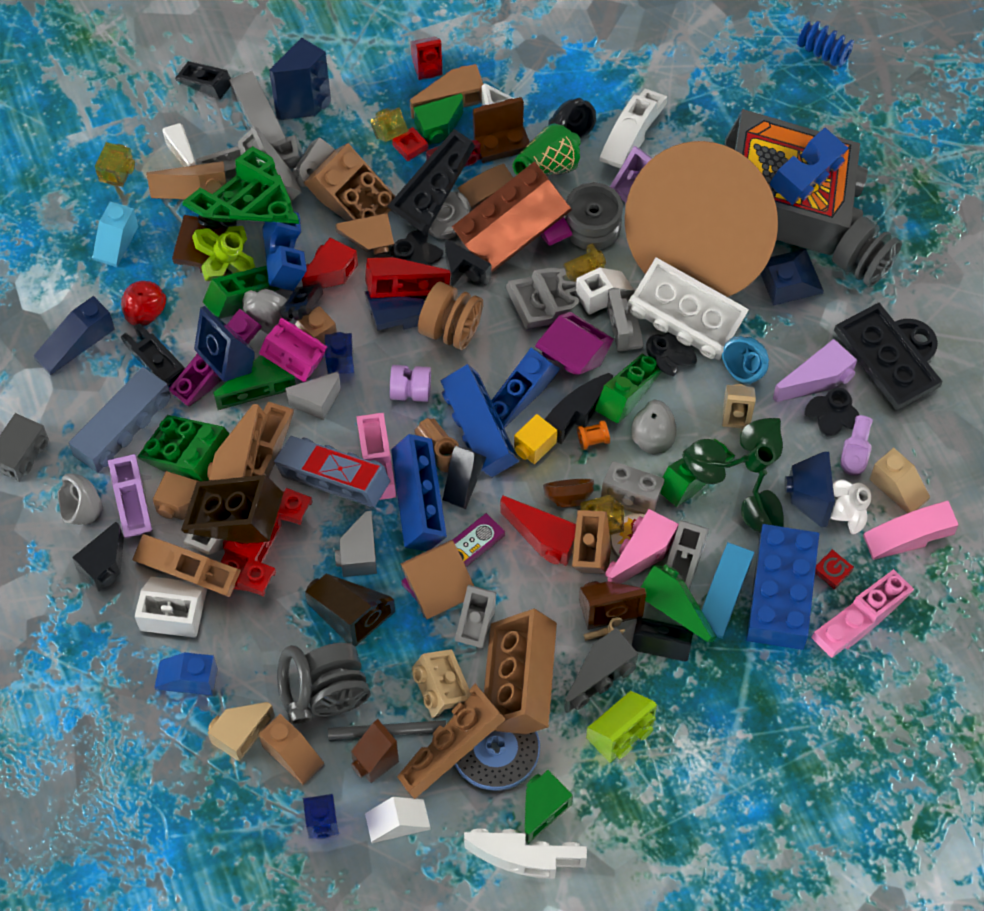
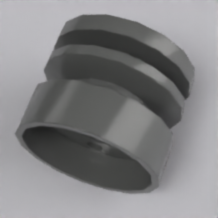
[832,216,902,287]
[305,642,371,717]

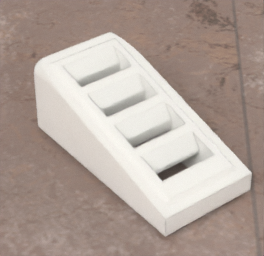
[162,123,196,167]

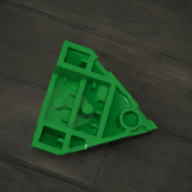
[182,146,299,224]

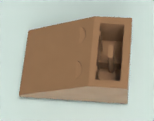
[303,143,396,221]

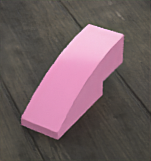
[356,413,396,500]
[863,501,959,560]

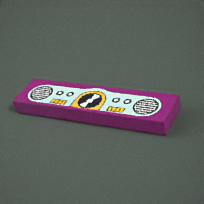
[401,513,505,600]

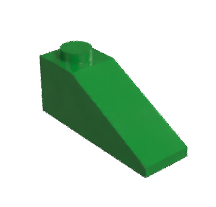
[202,265,281,319]
[213,355,296,410]
[641,564,717,642]

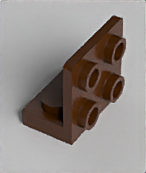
[473,97,530,164]

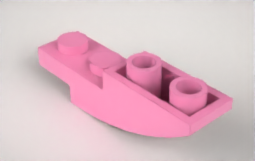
[811,569,914,658]

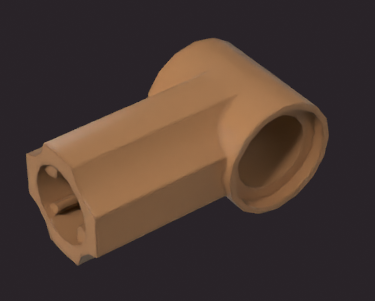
[414,418,459,472]

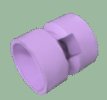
[390,365,431,402]

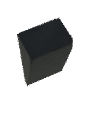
[175,61,231,99]
[442,445,486,509]

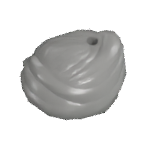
[242,289,287,334]
[631,399,676,454]
[58,473,103,525]

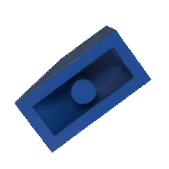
[154,652,218,696]

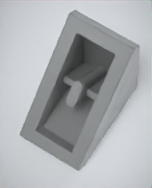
[285,372,341,420]

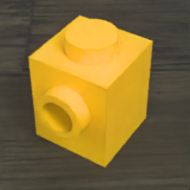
[514,414,557,465]

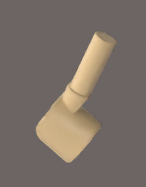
[584,617,625,641]

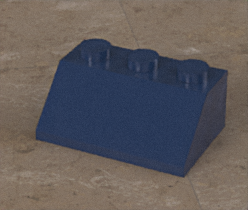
[269,37,331,120]

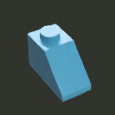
[93,202,139,267]

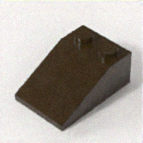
[181,475,284,544]

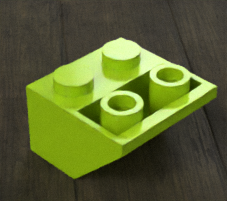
[586,691,657,763]

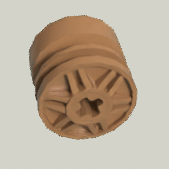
[418,282,483,351]

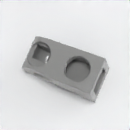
[293,137,335,187]

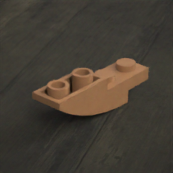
[132,534,241,597]

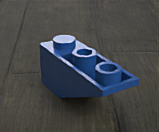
[491,347,561,428]

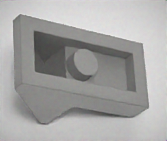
[455,585,496,648]

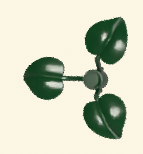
[682,418,784,533]

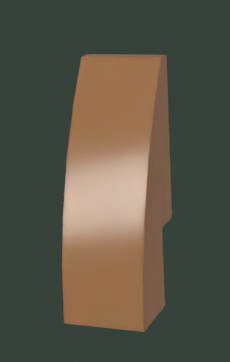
[252,402,294,477]

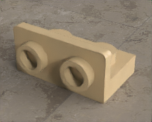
[412,649,471,718]

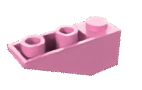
[605,509,679,584]

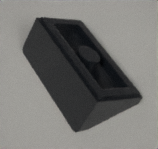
[632,617,693,661]

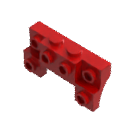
[220,488,313,596]

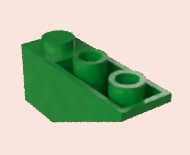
[595,353,662,424]
[660,439,736,507]

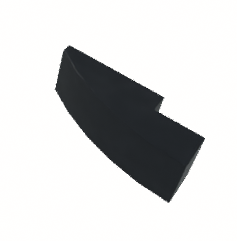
[544,373,613,444]

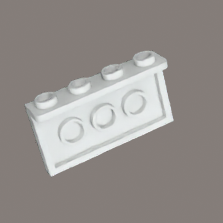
[627,257,749,360]

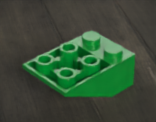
[137,415,229,482]

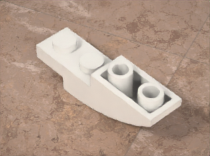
[599,89,667,168]
[464,829,587,879]

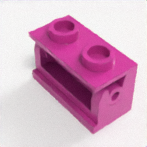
[259,317,327,382]

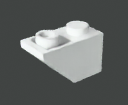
[576,267,635,315]

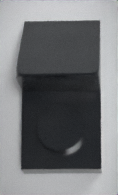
[445,240,492,286]

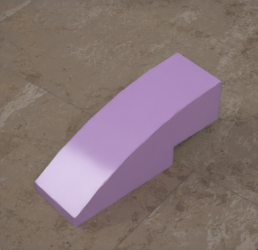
[108,454,153,538]

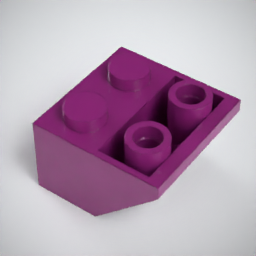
[535,312,614,375]

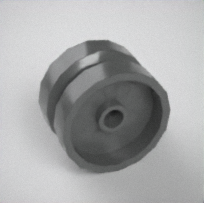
[565,182,623,251]

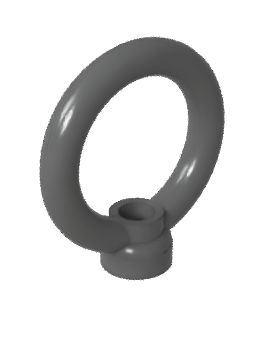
[277,645,313,724]

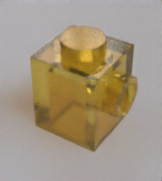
[95,142,135,187]
[581,495,624,535]

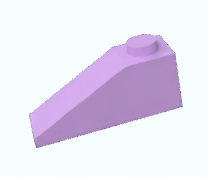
[773,339,857,402]

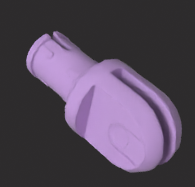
[841,415,873,475]

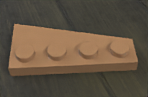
[397,683,506,799]

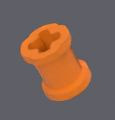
[577,420,610,450]

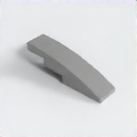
[229,71,287,147]

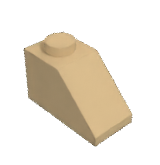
[722,384,756,428]
[869,447,930,513]
[207,702,275,762]

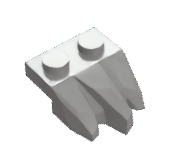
[506,268,580,329]

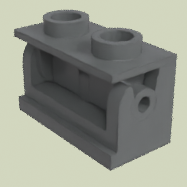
[0,413,49,482]

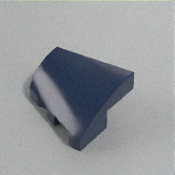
[365,291,425,331]

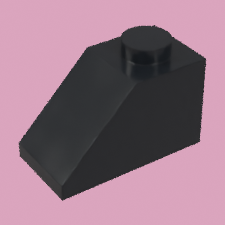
[72,522,124,592]

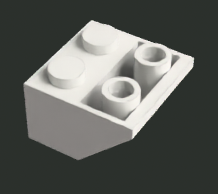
[135,577,207,638]

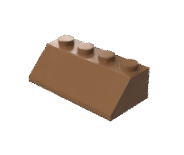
[484,608,557,734]

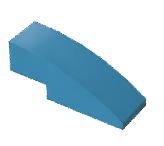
[702,542,754,639]

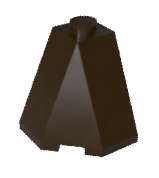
[305,573,395,647]

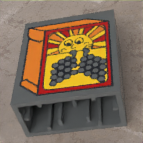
[725,109,868,255]

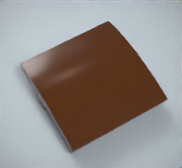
[172,215,228,276]

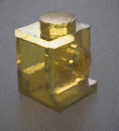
[369,107,408,142]

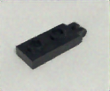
[281,284,324,322]

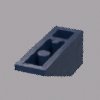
[34,296,115,375]

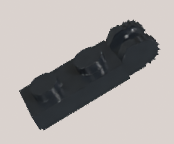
[121,323,185,386]

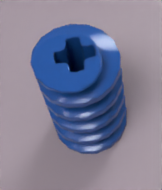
[797,21,854,67]

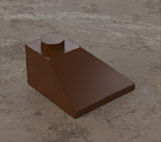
[579,581,646,630]

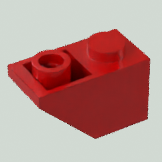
[411,36,443,80]
[302,237,358,289]

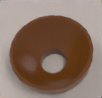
[543,479,594,507]

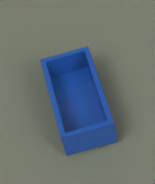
[746,524,820,650]

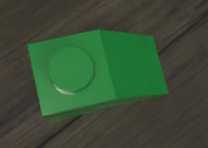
[414,94,463,145]
[525,770,573,844]

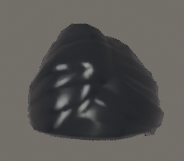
[548,98,596,139]

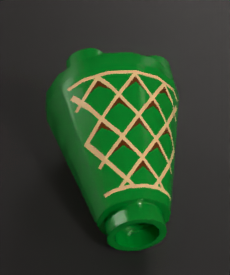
[513,123,581,176]

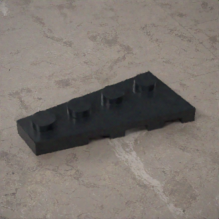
[387,129,475,236]

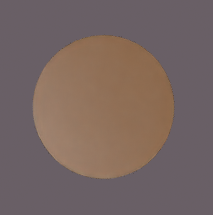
[625,141,778,297]

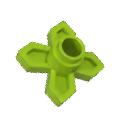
[192,226,256,281]

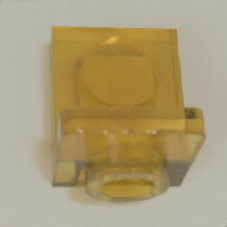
[563,244,606,281]

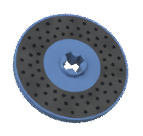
[455,731,540,791]

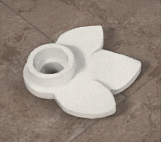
[830,480,871,534]

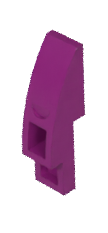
[169,309,262,407]

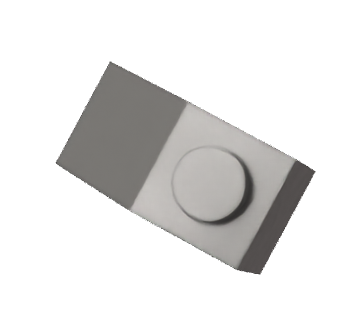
[335,511,377,577]

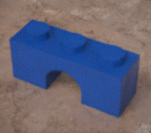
[769,128,848,205]
[262,212,307,291]

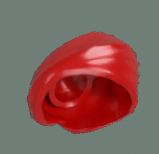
[121,281,166,326]

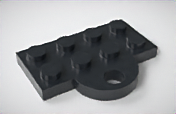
[834,302,943,411]

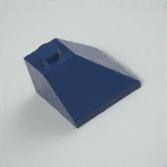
[760,249,824,306]
[194,306,255,382]
[785,451,835,527]

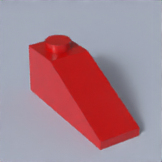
[365,257,451,298]
[500,495,576,566]

